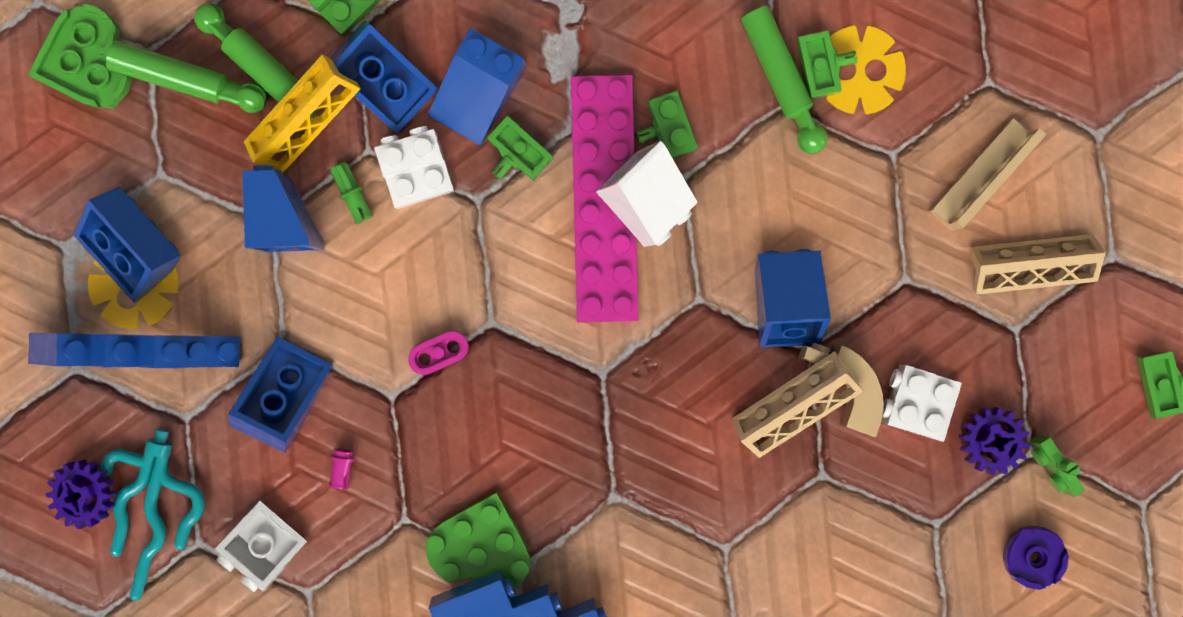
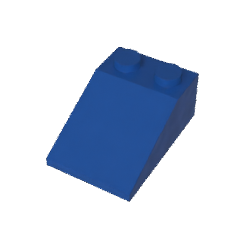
[331,20,438,134]
[428,28,527,146]
[228,336,333,453]

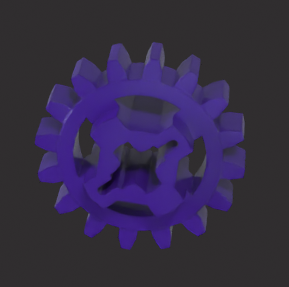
[958,407,1031,475]
[46,459,117,529]

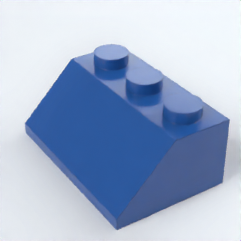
[73,186,181,303]

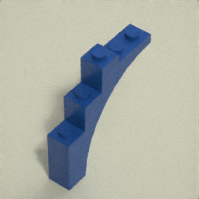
[28,333,240,368]
[429,570,607,617]

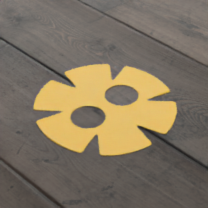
[826,25,906,115]
[88,260,178,329]

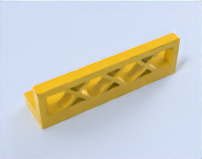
[244,54,361,173]

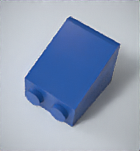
[242,165,324,252]
[755,249,831,348]

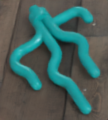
[99,428,205,601]

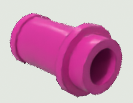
[329,449,355,489]

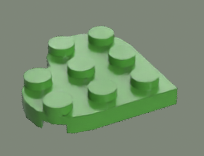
[28,4,132,109]
[426,491,530,588]

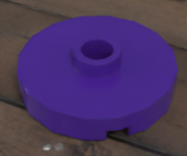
[1003,525,1069,590]

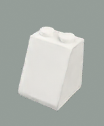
[596,141,698,247]

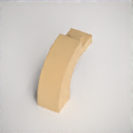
[798,343,884,438]

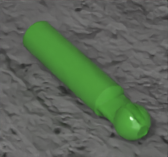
[194,3,319,118]
[740,6,828,154]
[106,40,268,113]

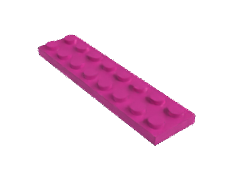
[571,75,639,323]

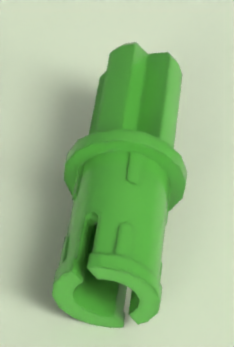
[330,162,374,224]

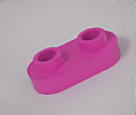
[408,331,469,375]

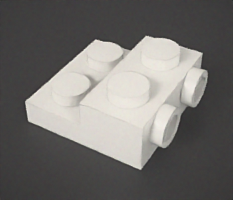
[374,126,455,209]
[882,364,962,442]
[215,501,307,592]

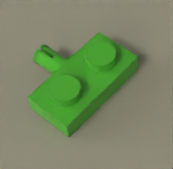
[796,30,857,99]
[635,91,698,159]
[487,116,554,181]
[1137,351,1183,419]
[1028,435,1085,497]

